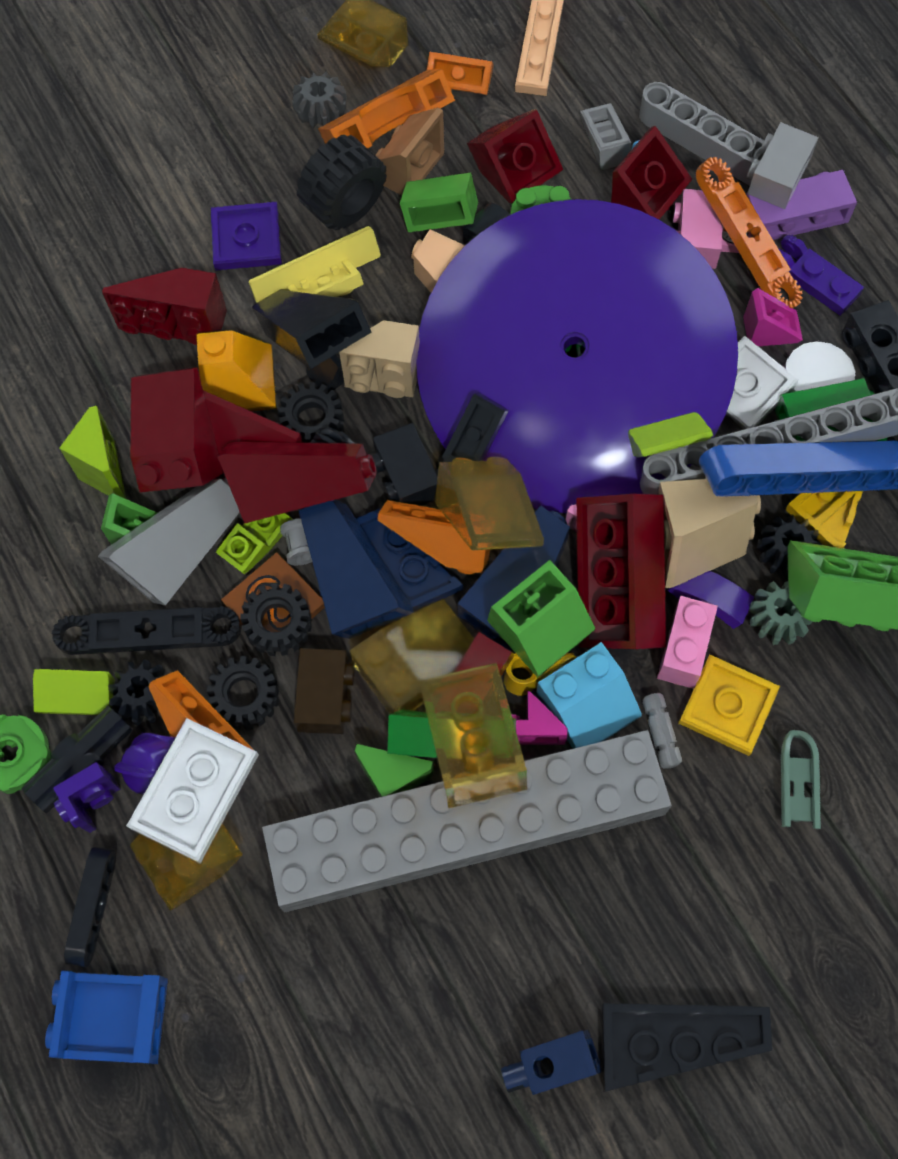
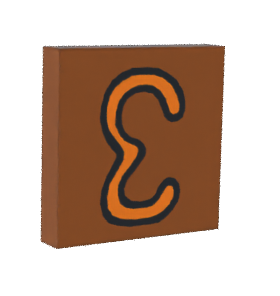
[221,552,325,632]

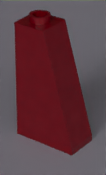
[217,442,377,523]

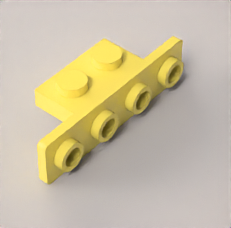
[248,226,381,304]

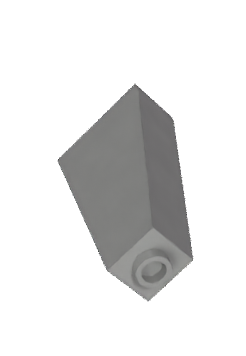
[98,478,240,605]

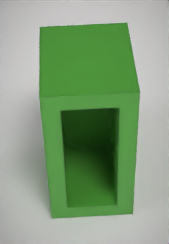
[400,173,478,232]

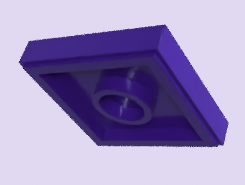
[211,202,282,271]

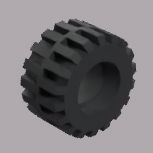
[296,135,387,230]

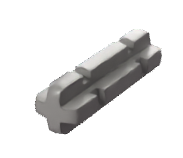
[642,693,682,769]

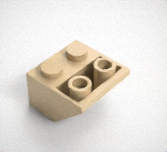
[339,320,420,398]

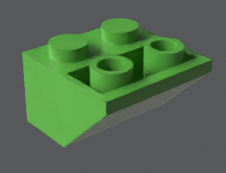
[487,560,596,678]

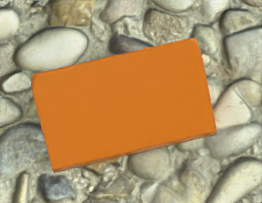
[427,52,494,95]

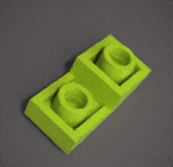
[216,513,294,574]

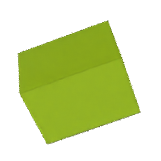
[59,406,126,499]

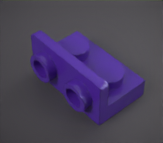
[53,762,121,833]

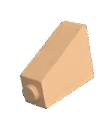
[411,229,465,292]

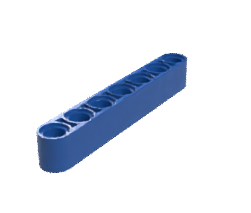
[699,441,898,497]

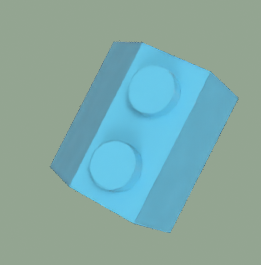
[536,642,642,749]

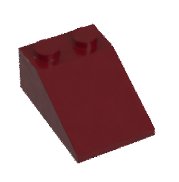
[130,367,223,492]

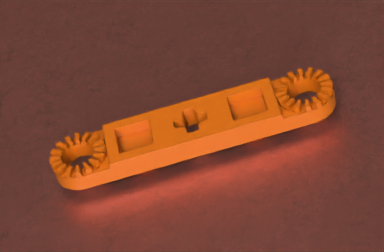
[696,157,803,308]

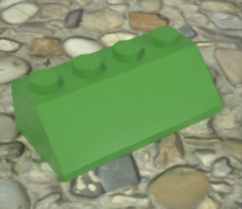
[788,540,898,631]

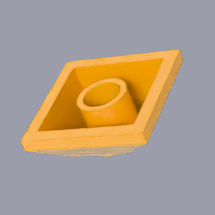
[197,330,277,412]

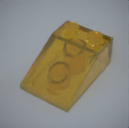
[435,457,544,550]
[350,599,474,714]
[419,663,527,808]

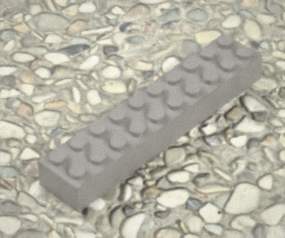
[262,730,672,913]

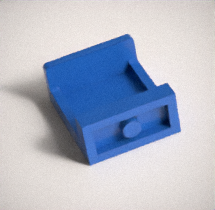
[45,970,168,1064]

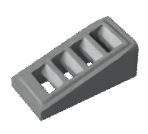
[580,103,631,170]

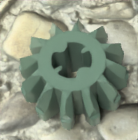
[749,581,813,645]

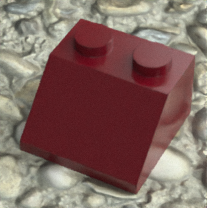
[611,126,692,219]

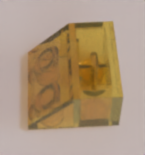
[317,0,408,67]
[130,823,243,911]

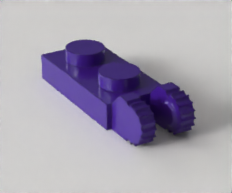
[779,234,864,316]

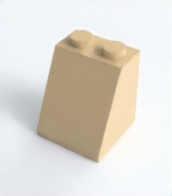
[658,479,761,588]

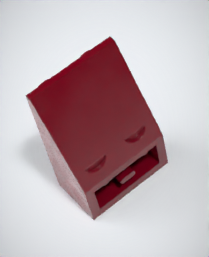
[102,268,227,345]

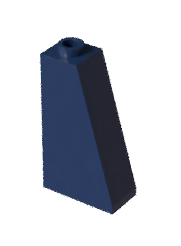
[299,499,414,639]
[458,506,570,654]

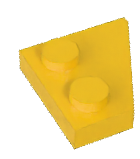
[785,491,863,548]

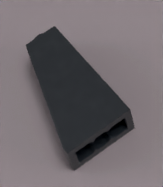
[252,290,372,369]

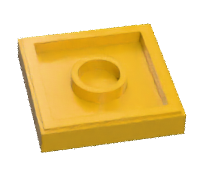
[678,654,780,756]

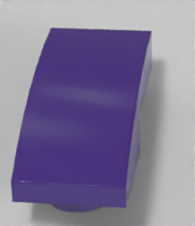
[668,571,754,629]

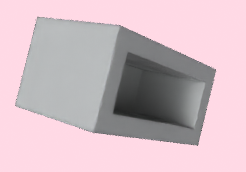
[747,122,819,209]

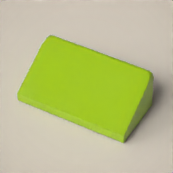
[628,412,713,457]
[33,669,115,715]

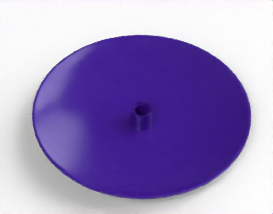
[416,199,738,514]

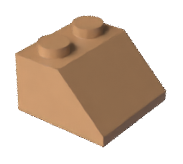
[375,107,444,196]

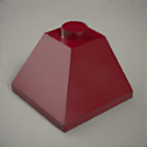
[467,109,564,204]

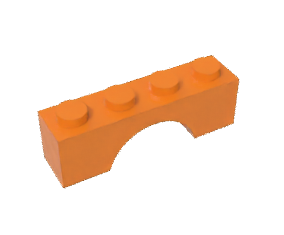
[318,69,455,148]

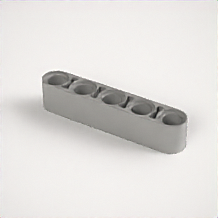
[639,82,764,186]

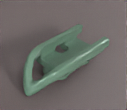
[781,730,821,829]

